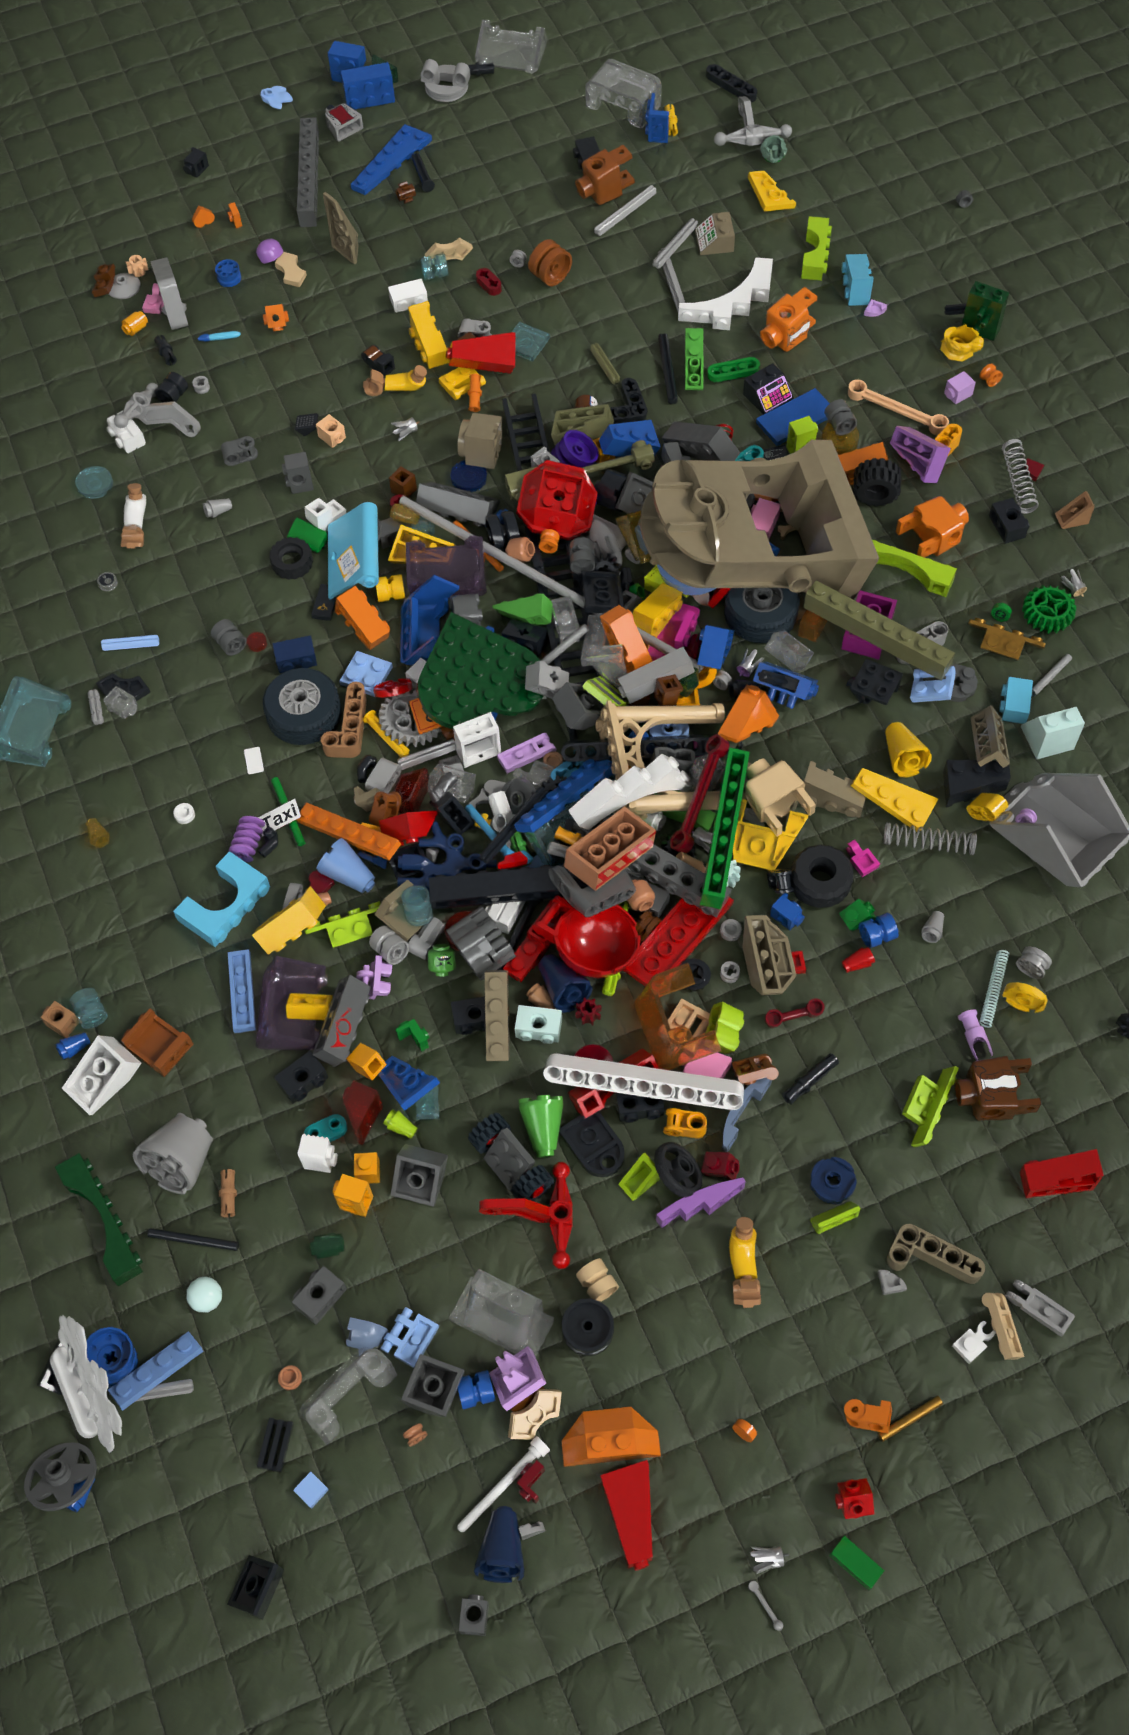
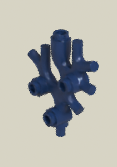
[397,822,497,903]

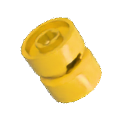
[376,574,405,602]

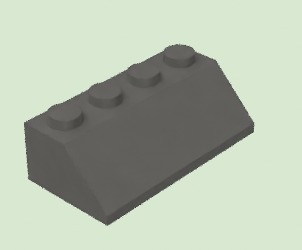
[416,482,500,527]

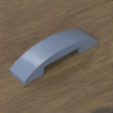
[722,1078,772,1152]

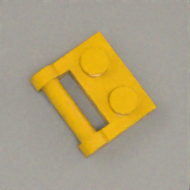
[438,367,486,401]

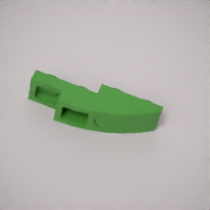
[685,328,704,390]

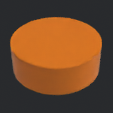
[732,1419,757,1443]

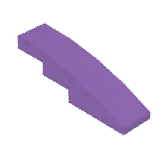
[656,1178,746,1228]

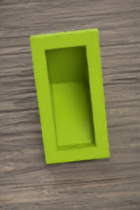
[618,1153,660,1201]

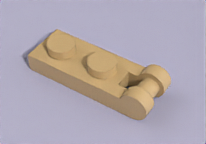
[982,1293,1024,1360]

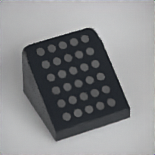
[295,413,318,436]

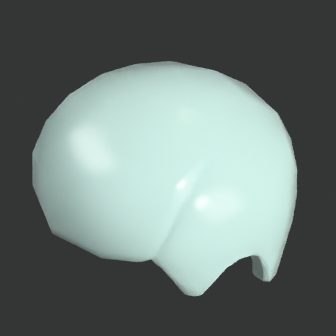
[186,1276,222,1313]

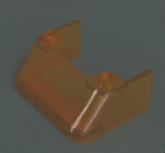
[634,963,721,1070]

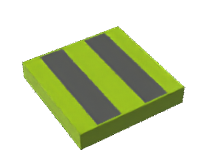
[582,676,629,706]

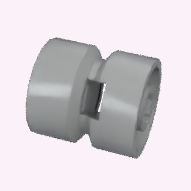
[369,926,409,965]

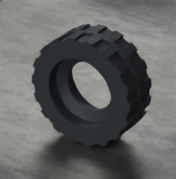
[269,537,313,580]

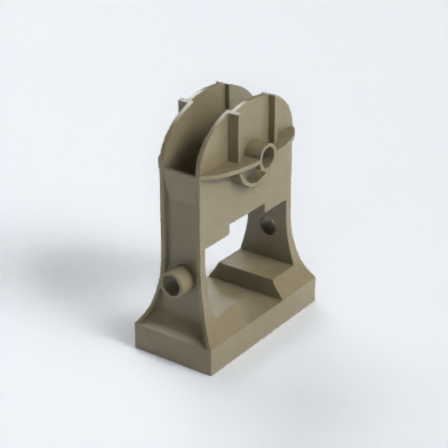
[638,440,879,600]

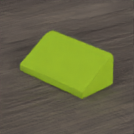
[810,1201,861,1234]

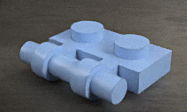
[380,1307,439,1368]

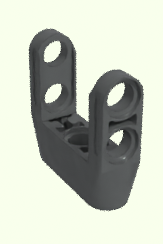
[549,865,636,917]

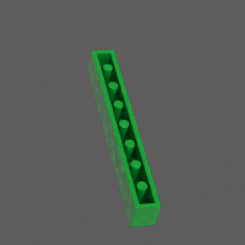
[699,747,750,909]

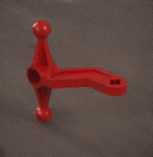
[479,1162,573,1269]

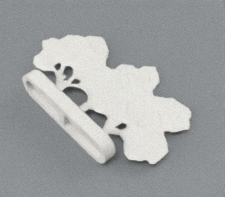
[50,1315,122,1453]

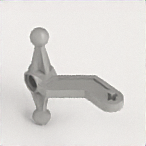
[714,96,792,146]
[114,383,201,437]

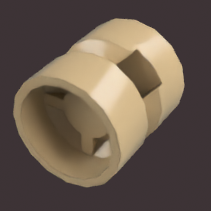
[576,1258,619,1302]

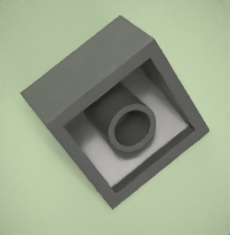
[552,682,604,730]
[391,1144,448,1207]
[401,1354,464,1417]

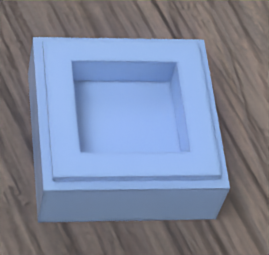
[293,1472,329,1509]

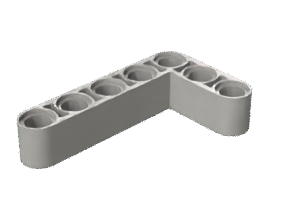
[150,257,189,330]

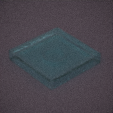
[512,322,550,361]

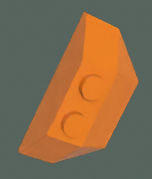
[561,1407,661,1467]

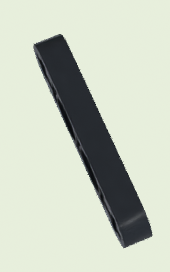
[706,64,757,102]

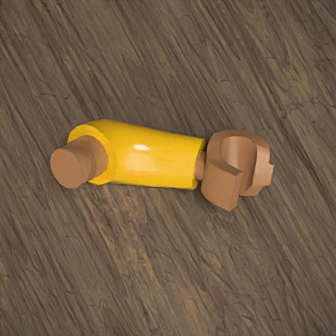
[363,365,427,396]
[729,1217,761,1308]

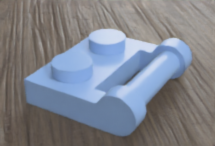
[910,666,956,703]

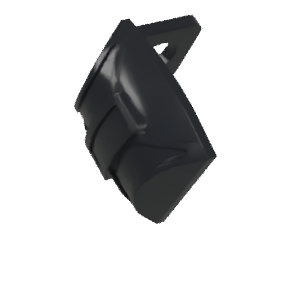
[388,843,426,880]

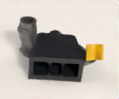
[429,771,492,835]

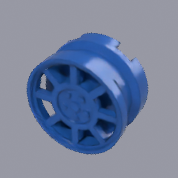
[215,259,241,287]

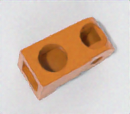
[844,1399,892,1434]

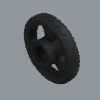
[654,1142,702,1198]

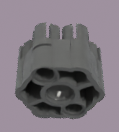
[446,906,516,981]

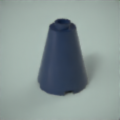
[538,954,592,1013]
[474,1506,525,1583]

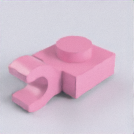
[142,283,164,314]

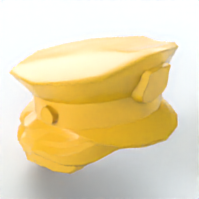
[940,324,984,362]

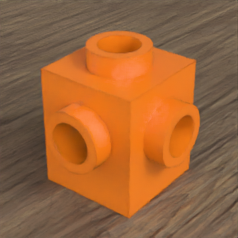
[263,304,289,331]

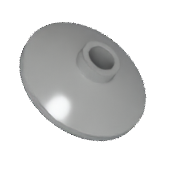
[109,273,141,299]

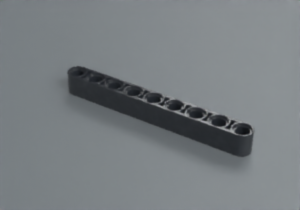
[561,734,743,762]

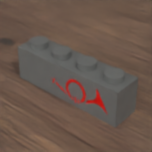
[312,975,371,1067]

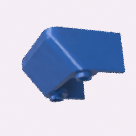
[400,575,459,666]

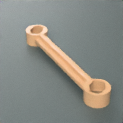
[848,380,949,436]

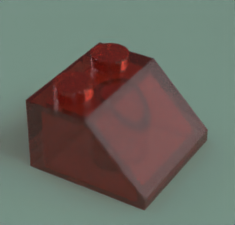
[343,1081,383,1145]

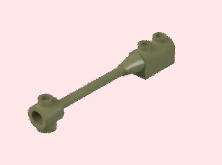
[505,440,655,502]

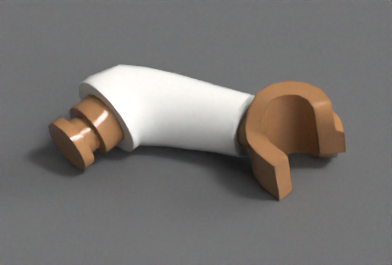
[121,483,146,549]

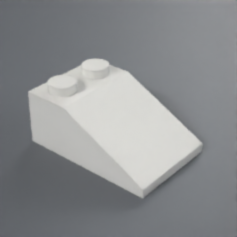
[62,1035,141,1115]

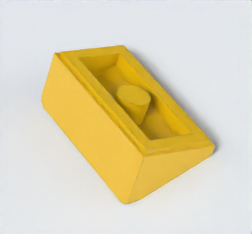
[286,993,333,1020]

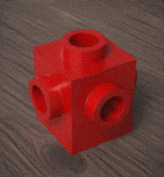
[835,1478,874,1519]

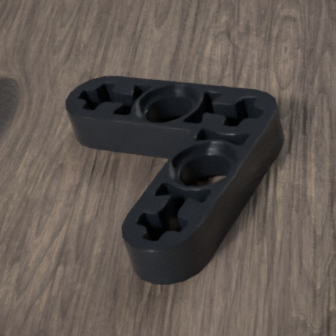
[610,378,648,424]

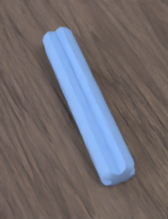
[101,635,159,651]

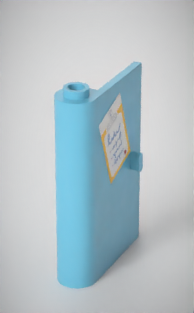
[328,502,379,599]

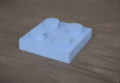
[340,651,393,697]

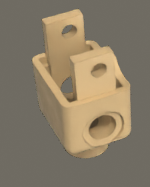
[745,759,816,837]

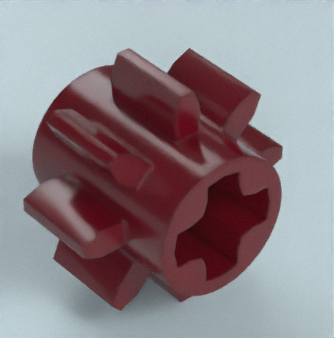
[575,998,602,1026]

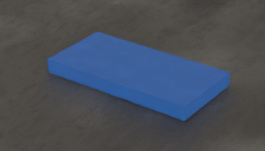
[756,388,830,446]

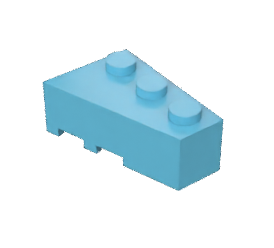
[841,254,874,306]

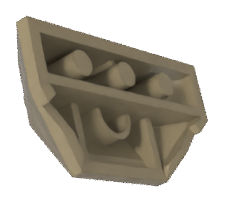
[743,915,797,995]

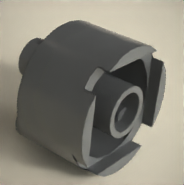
[450,593,482,626]

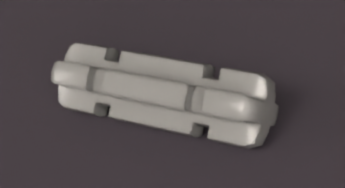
[88,689,104,725]

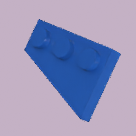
[378,1056,440,1111]

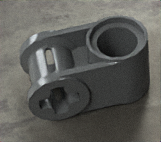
[221,436,258,466]

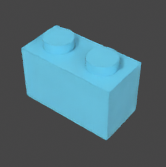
[999,677,1033,724]

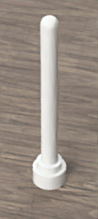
[457,1436,550,1532]

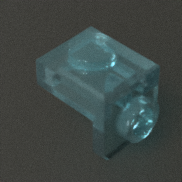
[416,1085,439,1120]

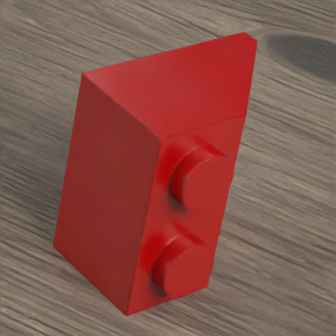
[379,810,437,847]

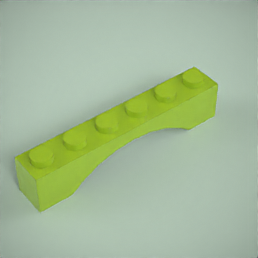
[872,540,957,597]

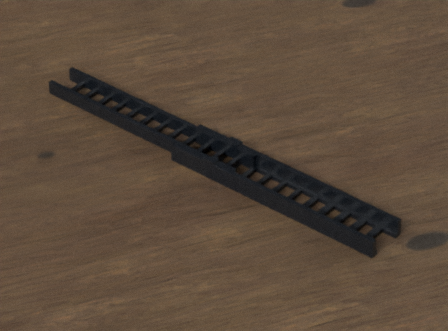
[502,394,607,740]

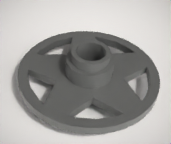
[24,1442,97,1511]

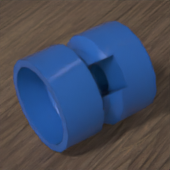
[859,913,899,948]
[458,1370,496,1410]

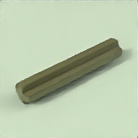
[590,343,620,385]

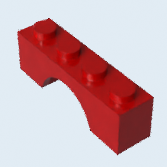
[568,1048,659,1118]

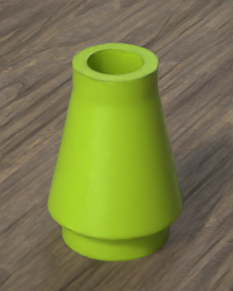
[383,1109,418,1139]

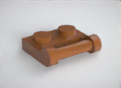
[731,1054,779,1085]

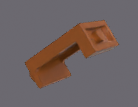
[121,1008,193,1077]

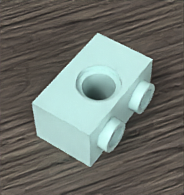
[515,1005,562,1044]

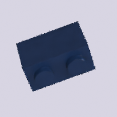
[272,635,317,673]

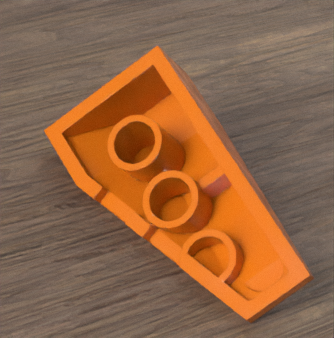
[718,685,779,743]

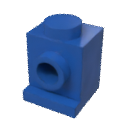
[770,893,805,930]

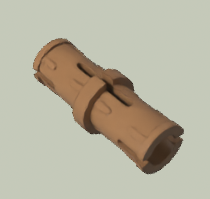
[219,1169,237,1218]

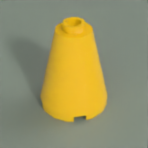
[885,722,932,777]

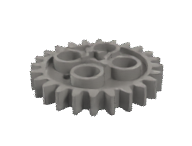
[379,690,441,747]

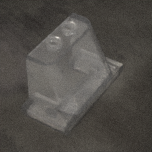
[581,614,628,691]
[449,1269,554,1357]

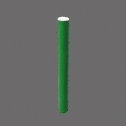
[271,777,306,846]

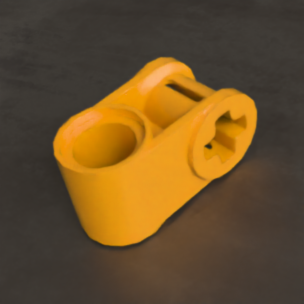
[663,1108,707,1139]

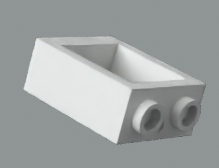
[453,712,501,768]

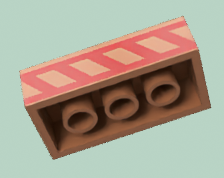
[564,807,656,891]

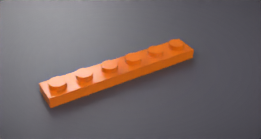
[296,802,401,860]

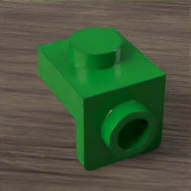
[839,899,876,931]
[395,1019,430,1052]

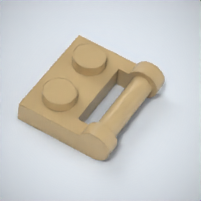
[660,998,710,1055]

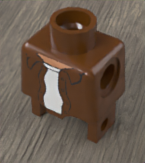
[955,1056,1041,1120]

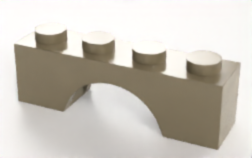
[485,970,510,1061]

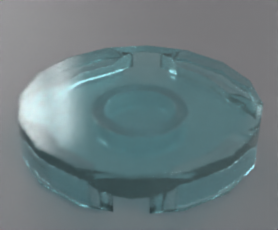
[75,466,113,499]

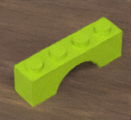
[801,216,832,281]

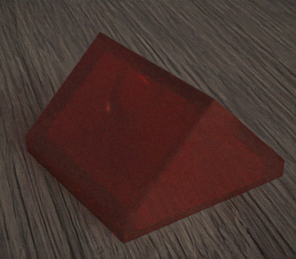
[392,768,430,814]

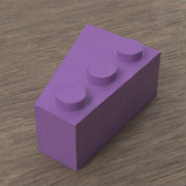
[890,426,951,483]

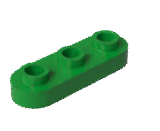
[707,357,760,382]

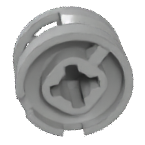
[1016,946,1052,979]

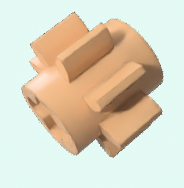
[126,255,149,277]

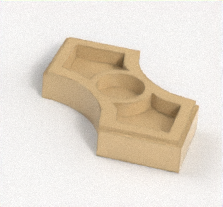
[425,238,473,265]
[275,252,307,287]
[508,1389,562,1440]

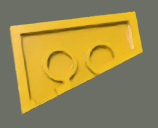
[747,171,796,211]

